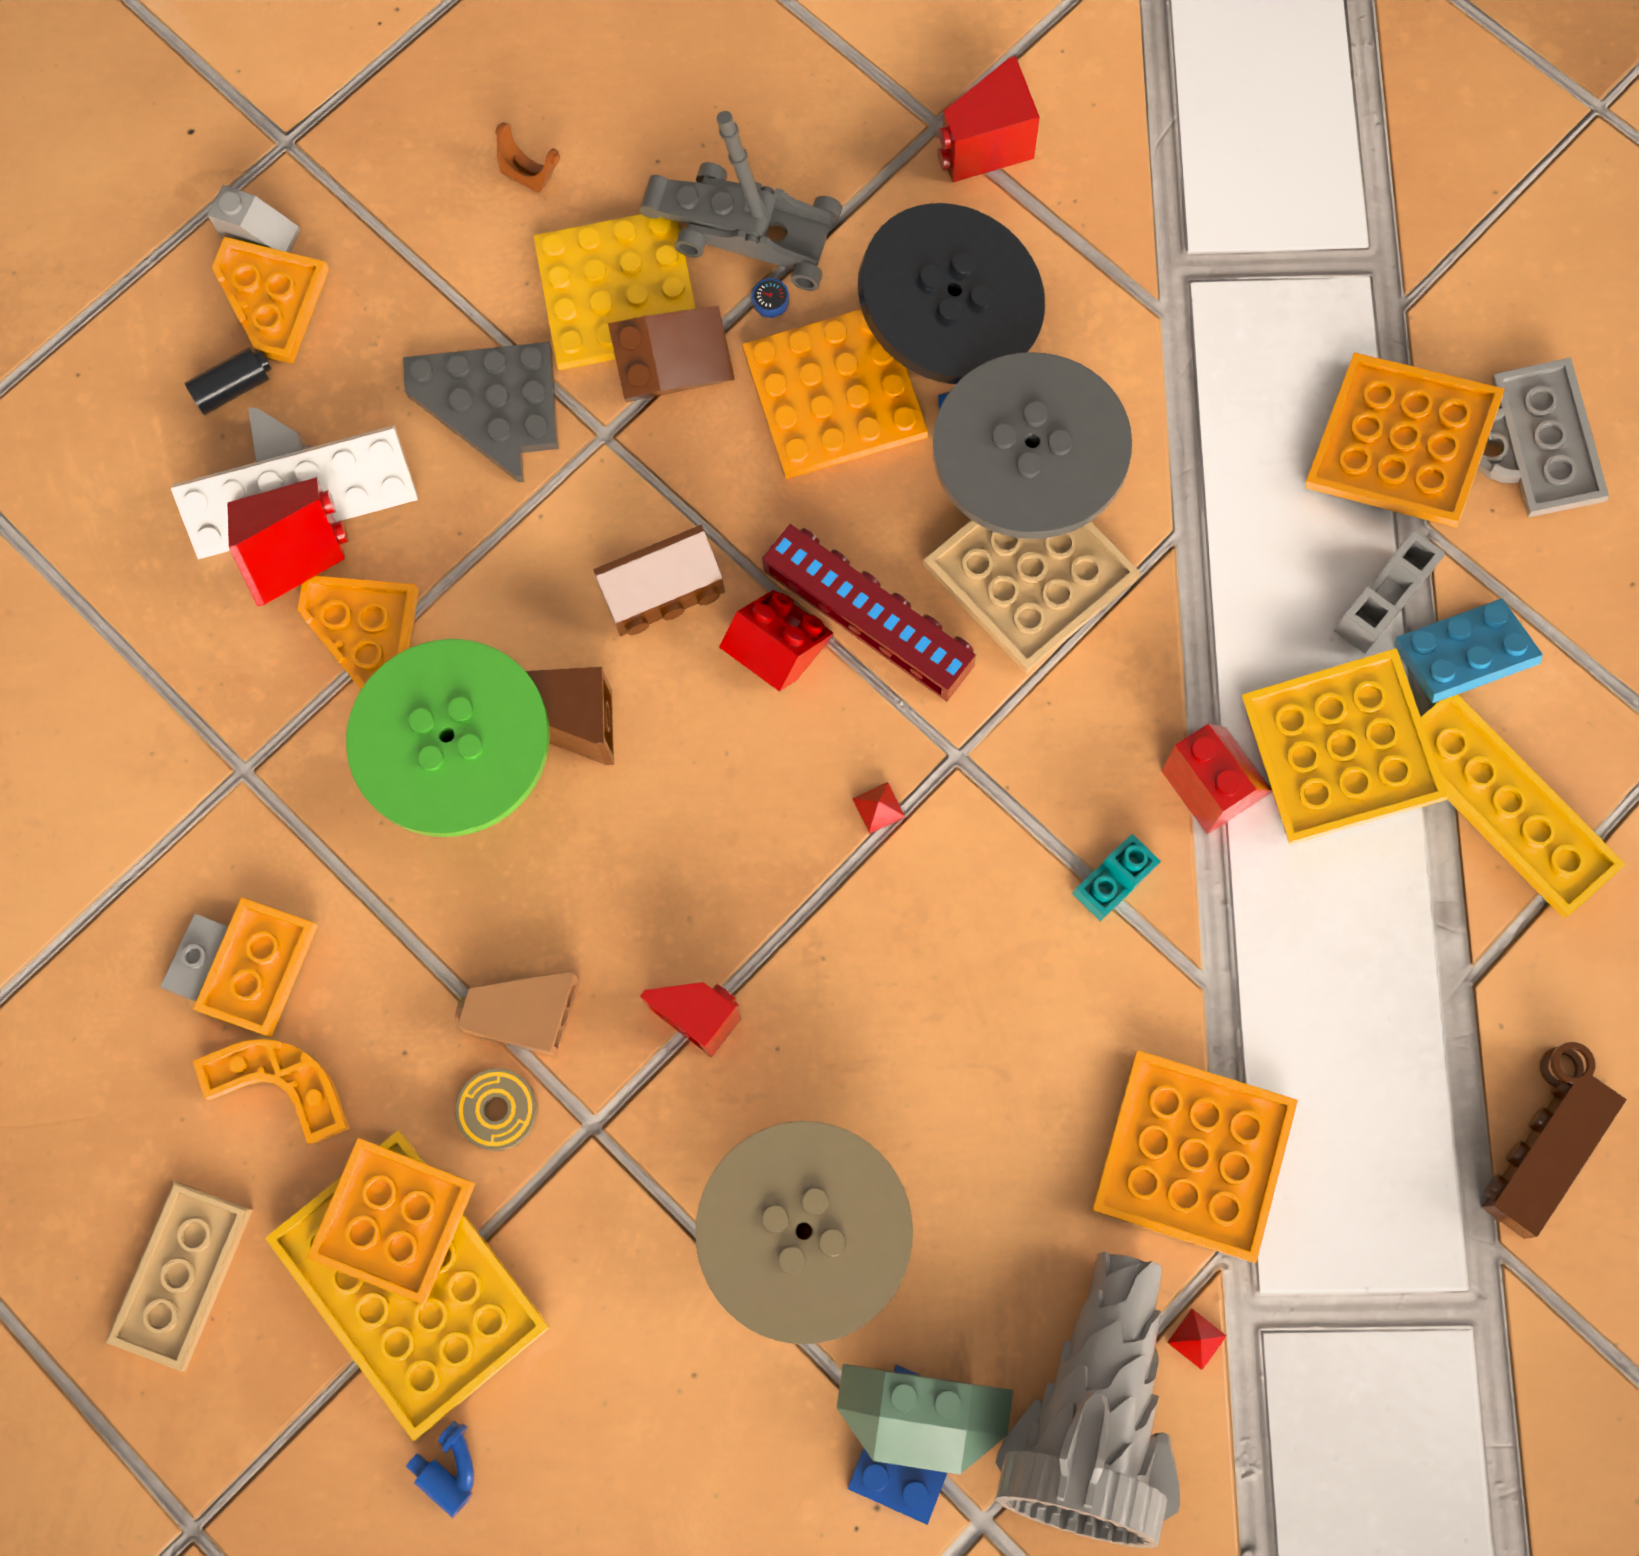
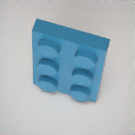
[1394,598,1543,704]

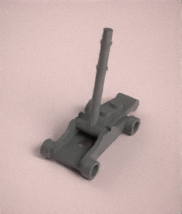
[640,111,842,291]

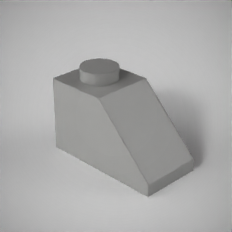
[208,185,301,253]
[248,407,312,462]

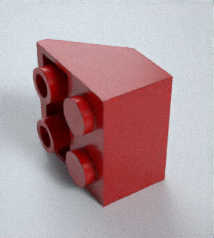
[719,590,834,692]

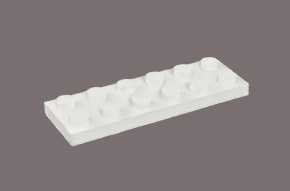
[171,425,418,559]

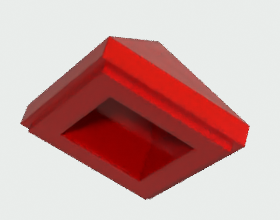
[852,782,905,834]
[1167,1308,1227,1370]

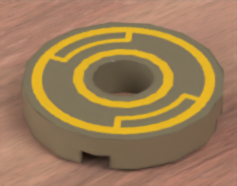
[455,1068,538,1151]

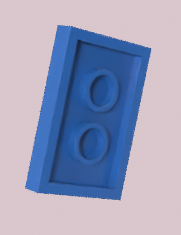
[848,1364,947,1525]

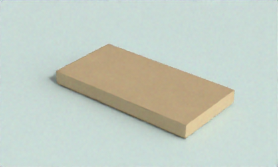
[105,1182,253,1372]

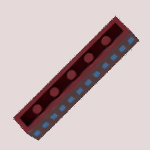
[762,524,976,702]

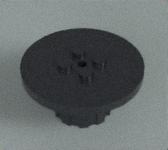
[858,203,1045,384]

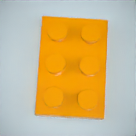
[193,897,318,1038]

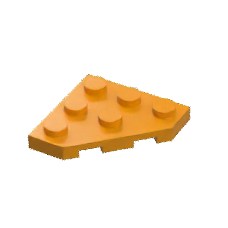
[212,237,329,364]
[297,576,419,690]

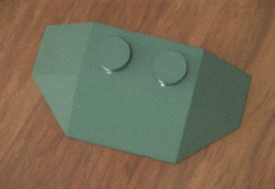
[837,1363,1013,1475]

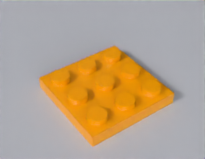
[306,1138,476,1304]

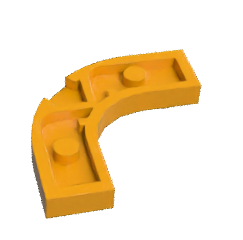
[192,1039,350,1145]

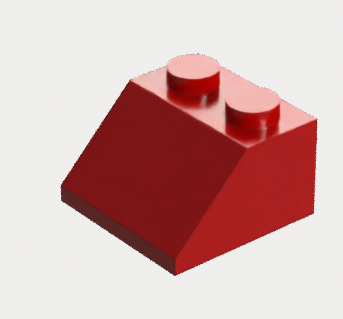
[640,982,741,1057]

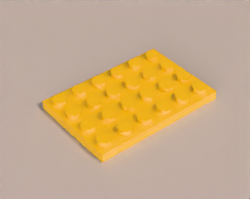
[265,1130,550,1441]

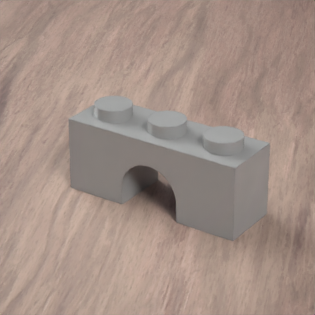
[1334,530,1446,654]

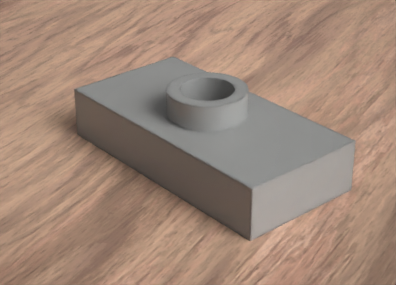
[160,914,228,1001]

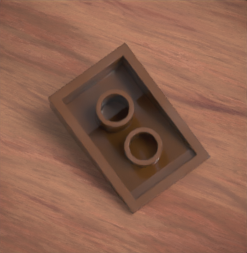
[608,306,735,403]

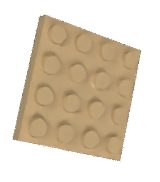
[923,520,1141,674]

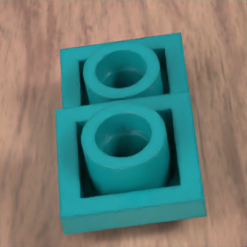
[1072,834,1161,922]

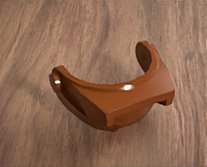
[495,122,560,193]

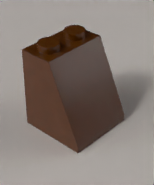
[526,667,614,765]

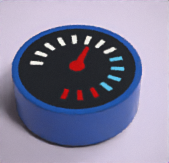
[752,278,789,318]

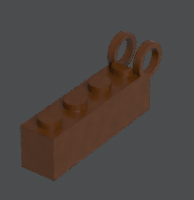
[1481,1042,1627,1239]

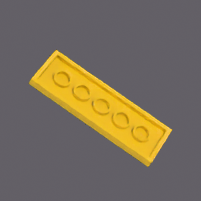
[1421,694,1626,919]

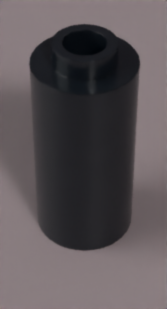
[184,347,272,416]

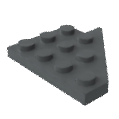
[403,342,559,482]

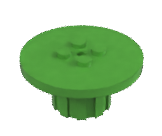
[346,639,550,837]

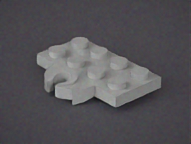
[1478,357,1609,518]

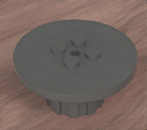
[933,352,1132,539]

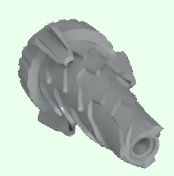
[995,1252,1180,1548]

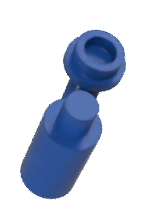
[406,1421,474,1518]

